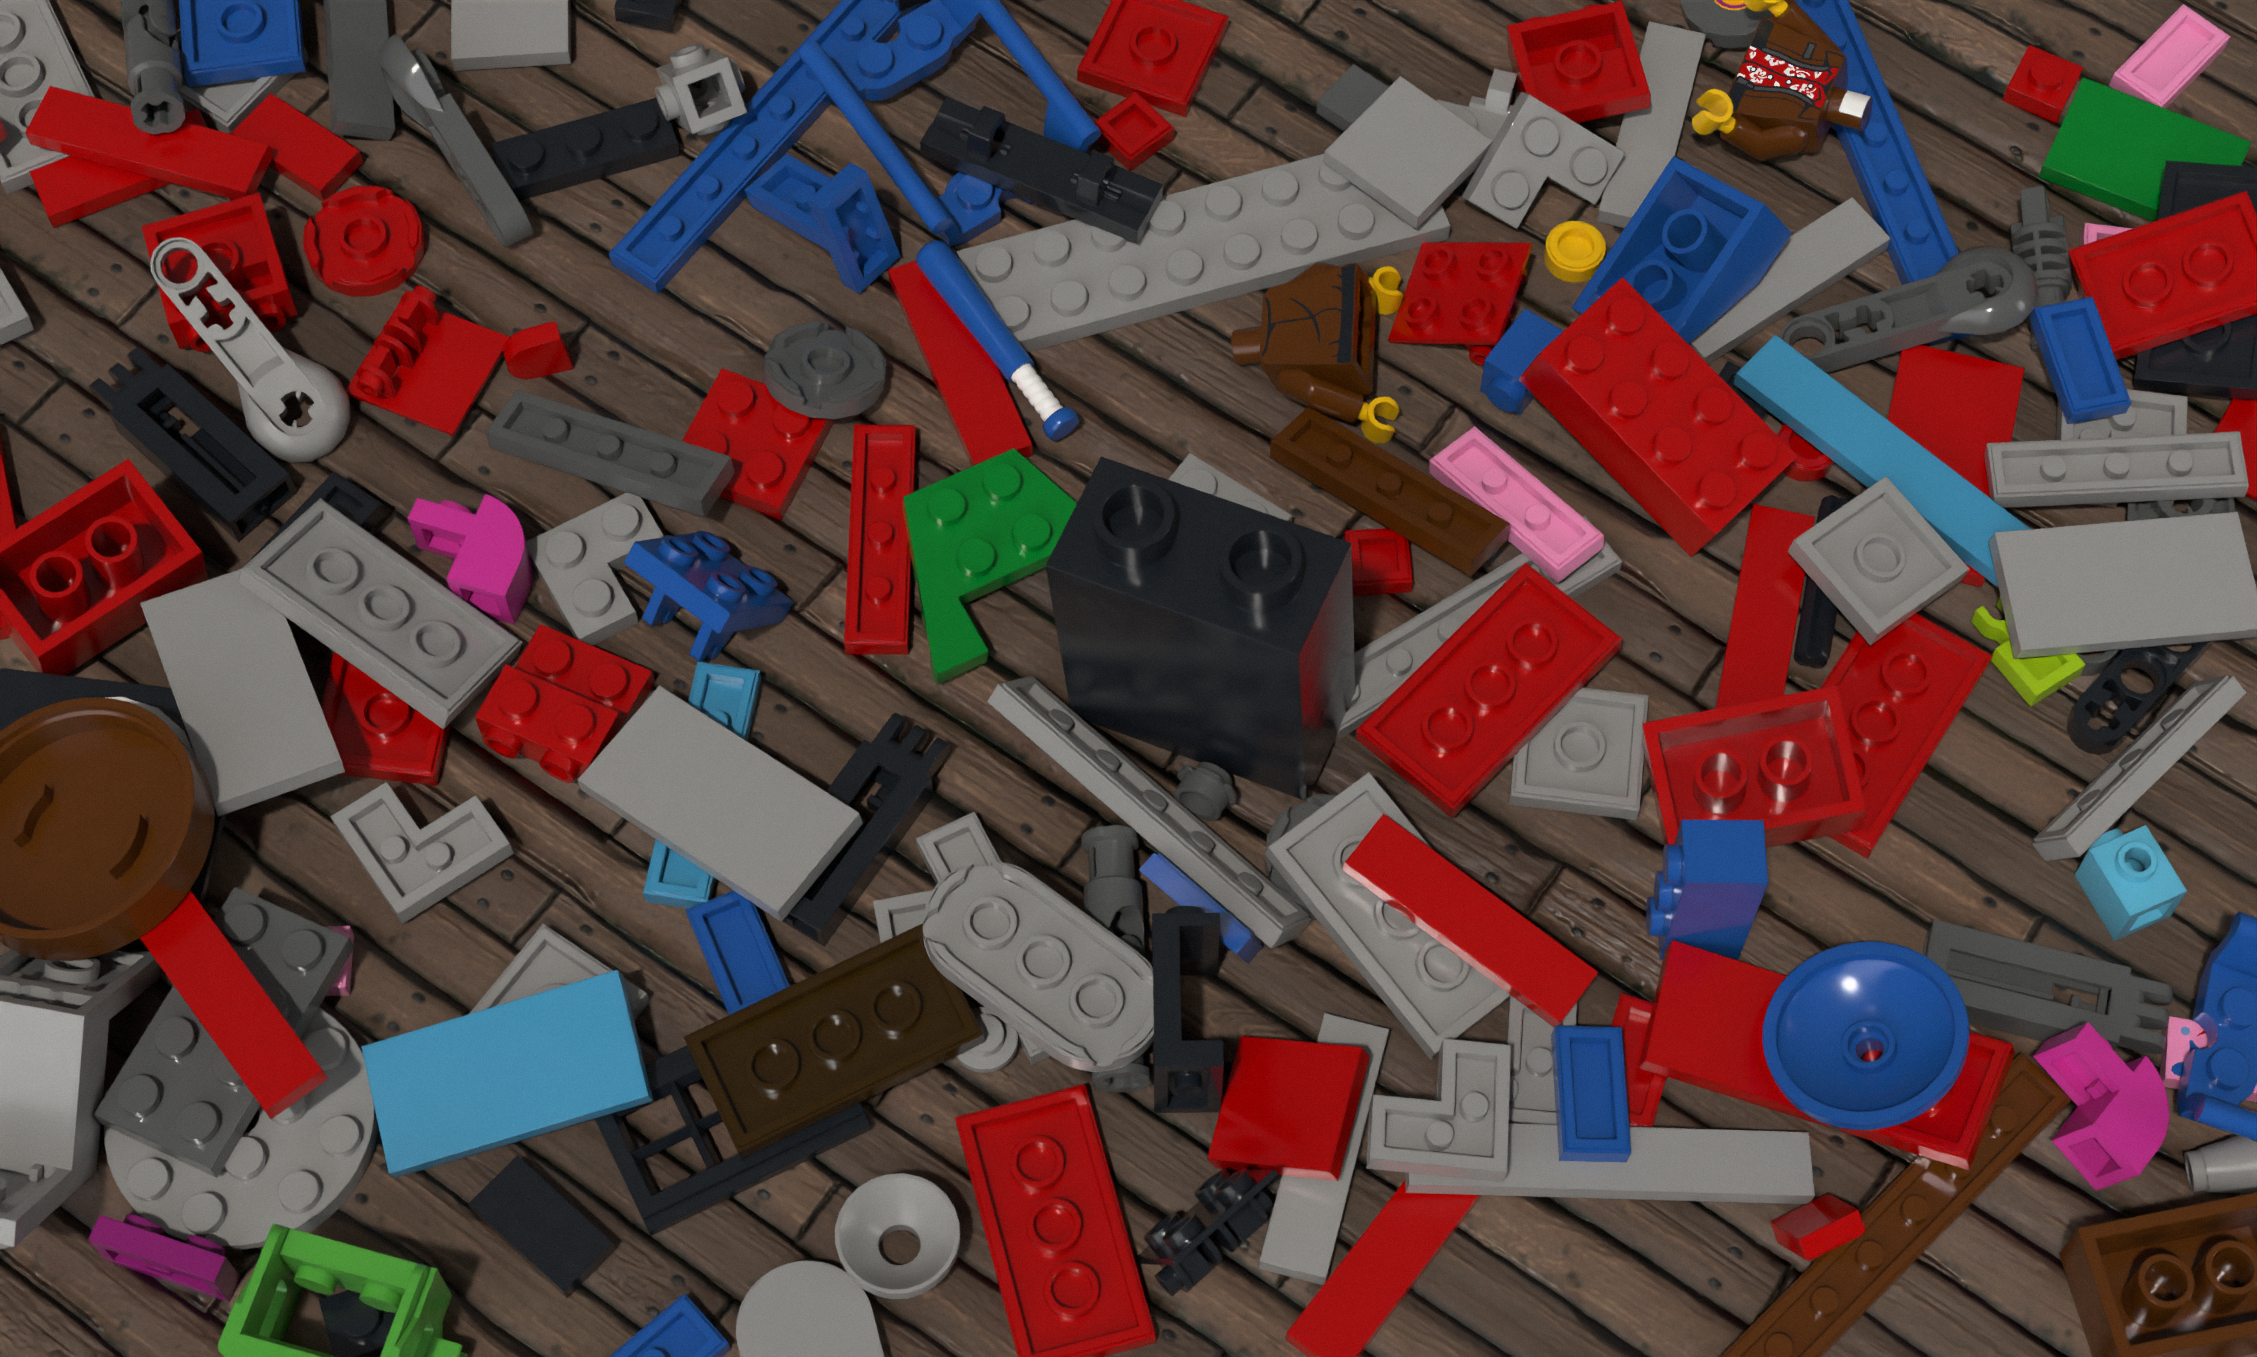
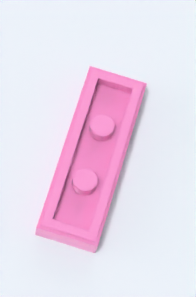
[1429,426,1604,583]

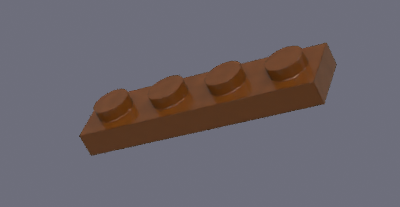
[1270,406,1510,576]

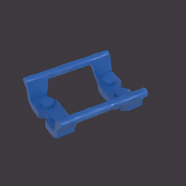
[798,0,1101,246]
[2177,912,2257,1142]

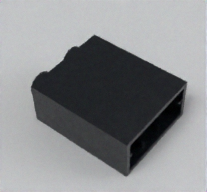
[1046,457,1355,801]

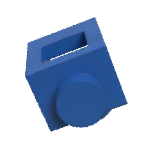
[1480,308,1563,415]

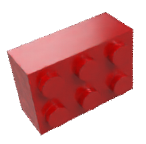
[0,458,209,675]
[1642,685,1867,848]

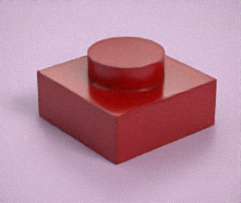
[2002,45,2084,124]

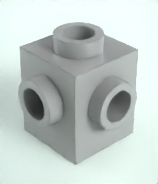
[655,44,747,135]

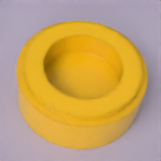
[1544,221,1606,283]

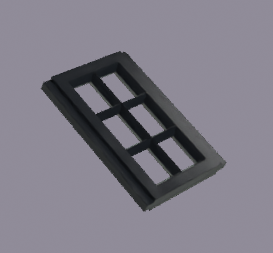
[595,1046,871,1236]

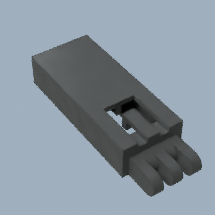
[1922,919,2174,1054]

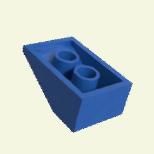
[1572,156,1792,344]

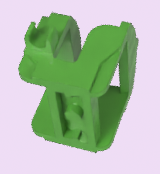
[218,1223,468,1357]

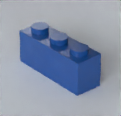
[1646,820,1768,960]

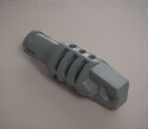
[2010,185,2073,352]

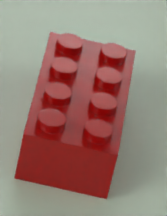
[1518,277,1798,557]

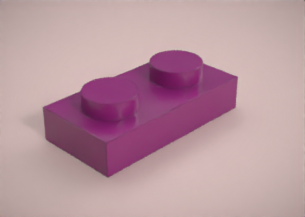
[88,1214,241,1302]

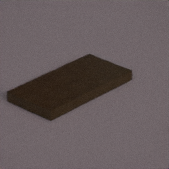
[684,923,985,1159]

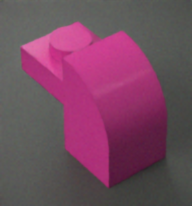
[407,494,533,625]
[2033,1022,2169,1191]

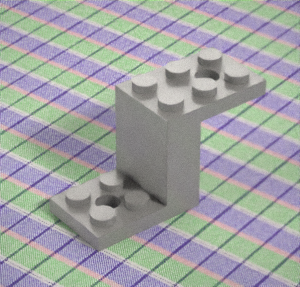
[0,947,161,1249]

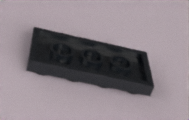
[2134,161,2257,400]

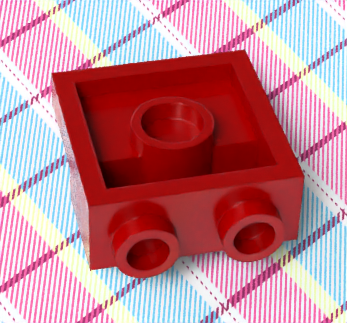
[1507,1,1651,123]
[141,193,298,352]
[475,624,655,783]

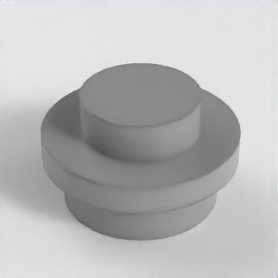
[955,1007,1018,1073]

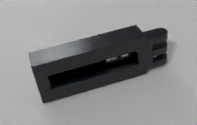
[89,347,297,543]
[757,713,950,947]

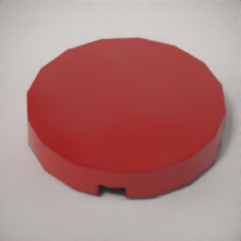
[303,186,425,297]

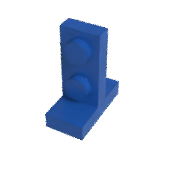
[744,153,901,294]

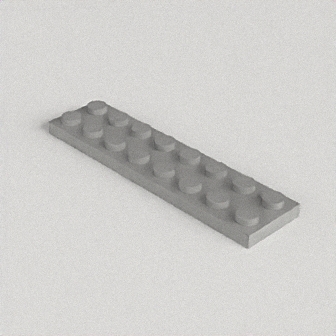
[956,154,1450,352]

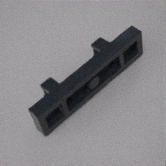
[920,97,1163,244]

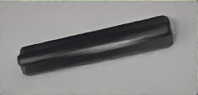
[1793,495,1851,669]

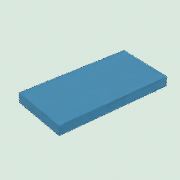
[361,970,654,1178]

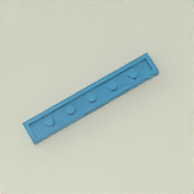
[1733,335,2030,588]

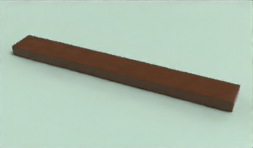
[1721,1052,2072,1357]

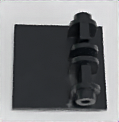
[1134,1168,1279,1296]

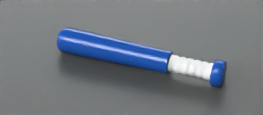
[916,240,1079,441]

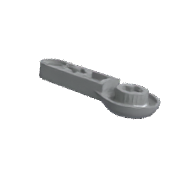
[150,237,351,463]

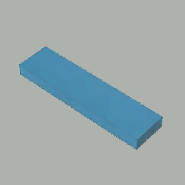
[643,662,762,908]

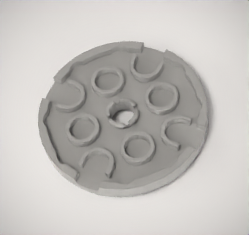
[104,1008,379,1254]

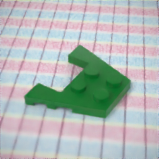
[902,448,1077,685]

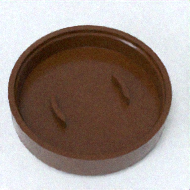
[0,697,215,961]

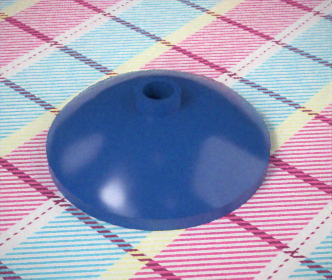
[1763,941,1970,1130]

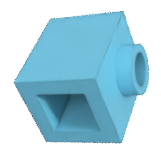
[2074,825,2187,941]

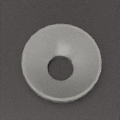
[835,1173,960,1299]

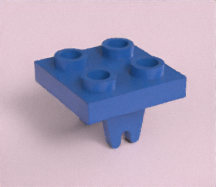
[624,531,794,662]

